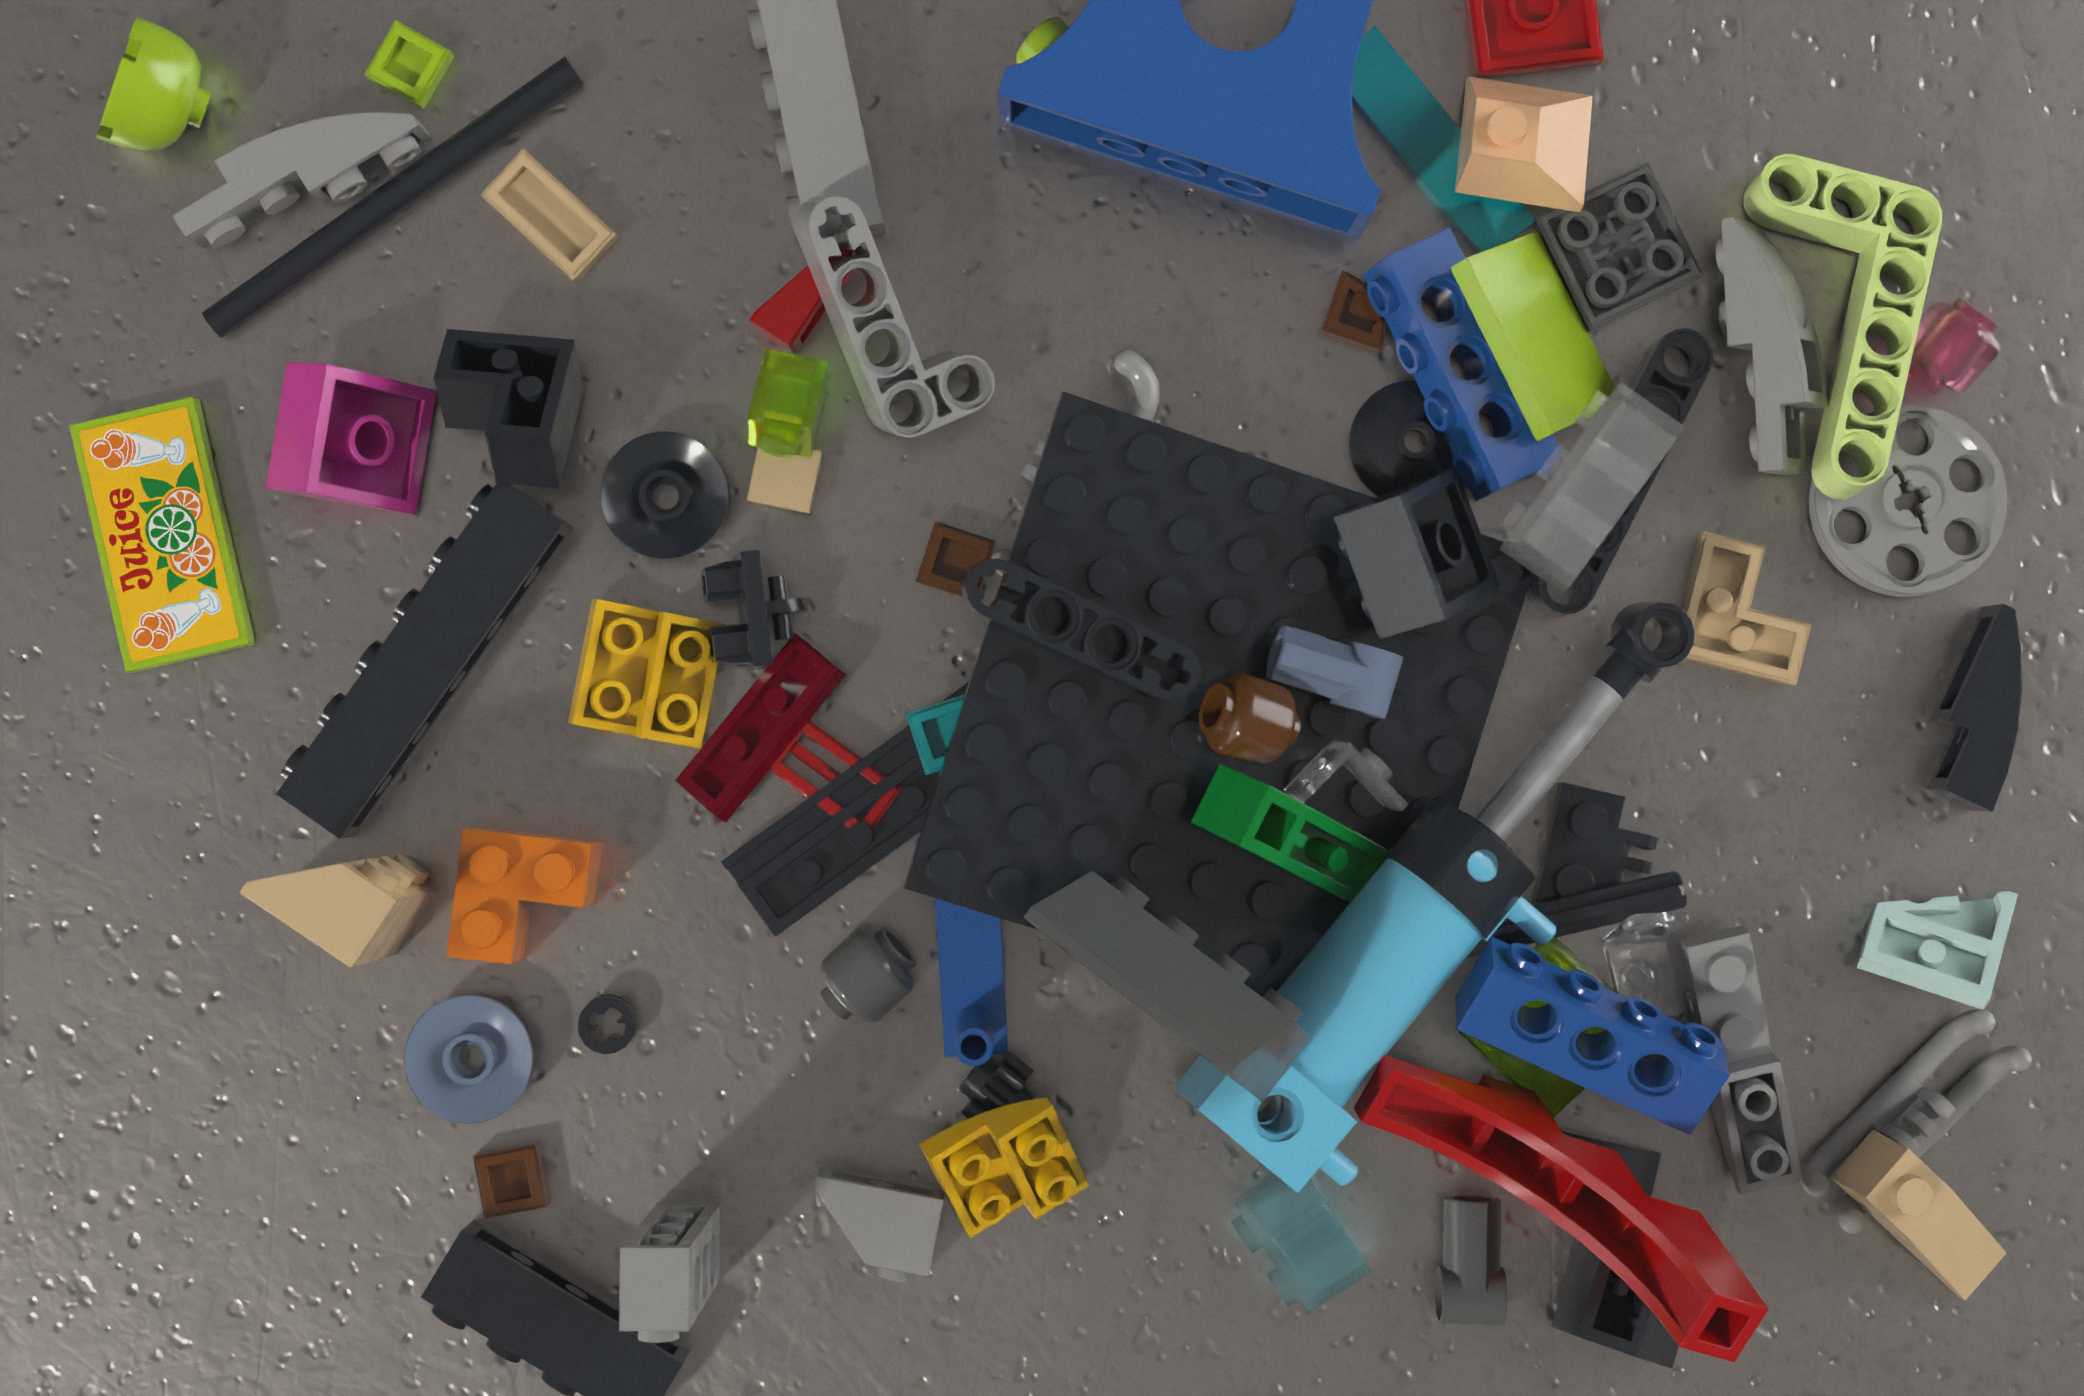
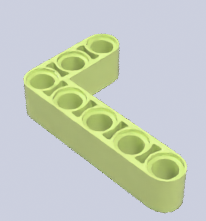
[1744,154,1942,500]

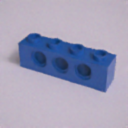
[1363,227,1564,501]
[1455,936,1730,1135]

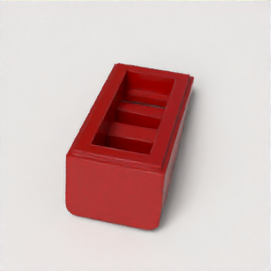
[749,248,855,355]

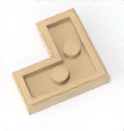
[1680,531,1812,686]

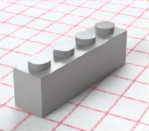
[747,0,886,239]

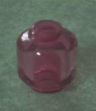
[1908,297,2000,395]

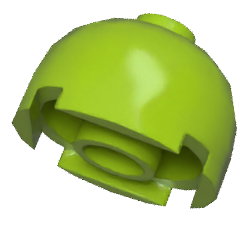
[96,17,211,152]

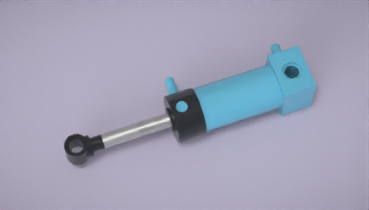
[1174,602,1695,1193]

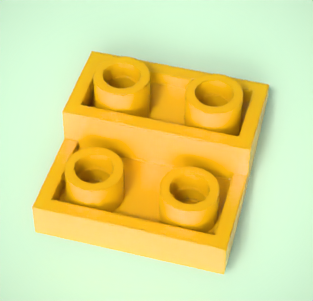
[568,599,726,749]
[919,1097,1089,1239]

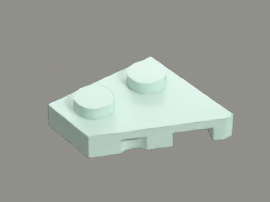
[1856,891,2018,1010]

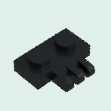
[1531,782,1659,904]

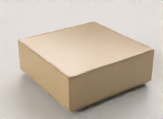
[747,438,824,515]

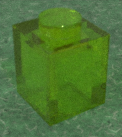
[748,348,829,458]

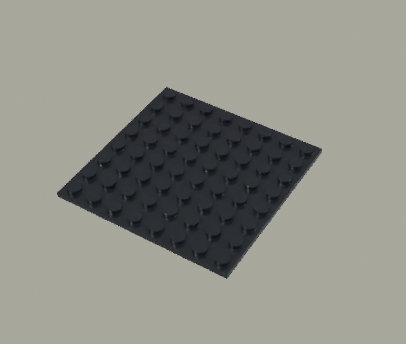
[903,391,1539,997]

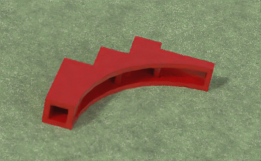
[1354,1055,1769,1363]

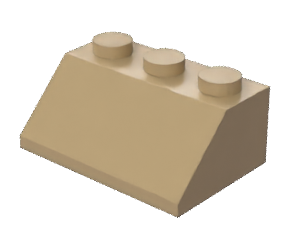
[239,854,439,968]

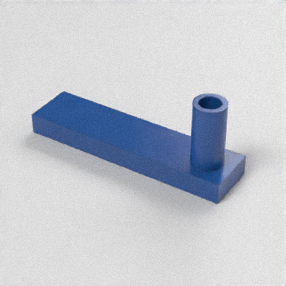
[935,898,1008,1066]

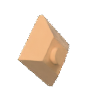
[1455,76,1593,212]

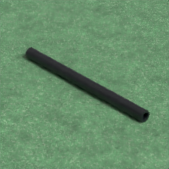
[202,56,583,338]

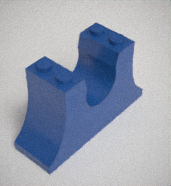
[998,0,1381,239]

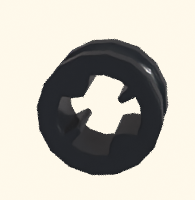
[577,994,638,1054]

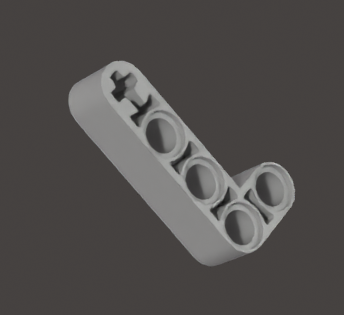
[794,195,995,438]

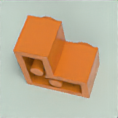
[446,826,603,965]

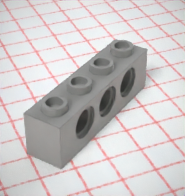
[619,1204,720,1343]

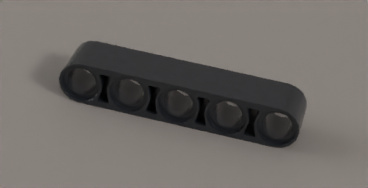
[1528,328,1713,617]

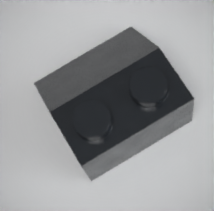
[1334,467,1500,639]

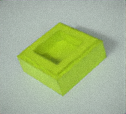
[364,20,455,110]

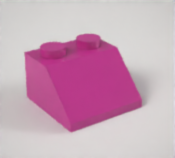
[265,362,437,515]

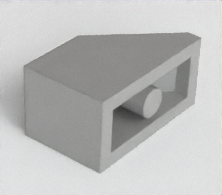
[814,1167,945,1283]

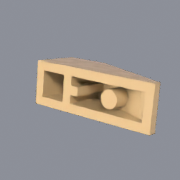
[1831,1130,2007,1301]

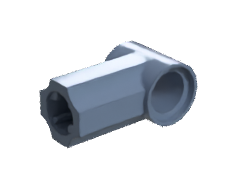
[1265,626,1404,720]

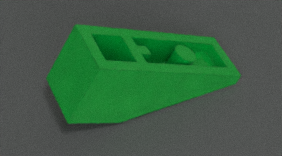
[1191,764,1389,903]

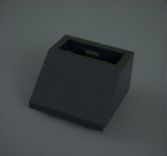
[1551,1241,1679,1369]

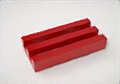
[769,720,902,830]

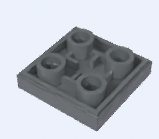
[1532,162,1704,332]

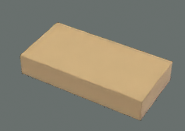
[480,148,619,284]

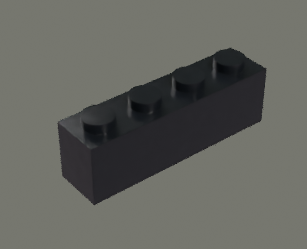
[420,1220,690,1396]

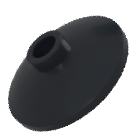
[1349,380,1453,497]
[600,431,729,559]

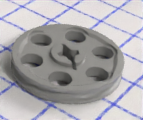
[1809,404,2007,597]

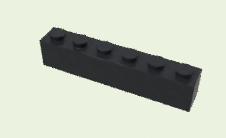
[276,483,574,839]

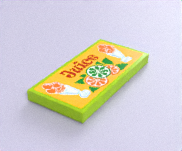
[69,396,256,673]

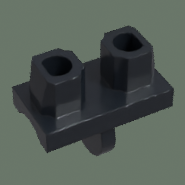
[701,550,809,671]

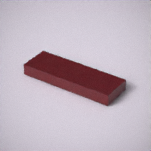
[675,633,847,823]

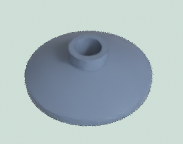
[404,995,533,1124]

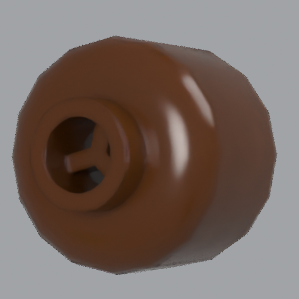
[1199,673,1301,765]

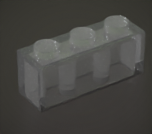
[1499,382,1685,594]

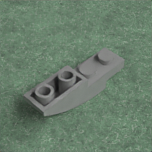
[172,112,432,249]
[1716,217,1828,475]
[1680,926,1802,1195]

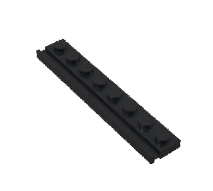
[721,682,969,937]

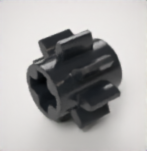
[957,1051,1037,1119]

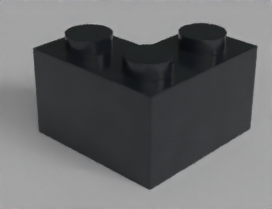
[433,329,583,488]

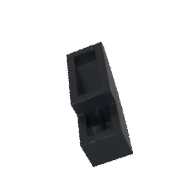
[1926,604,2022,812]

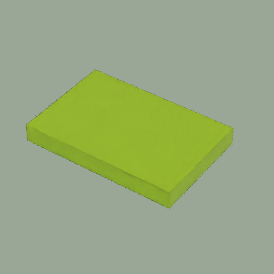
[1451,231,1622,441]

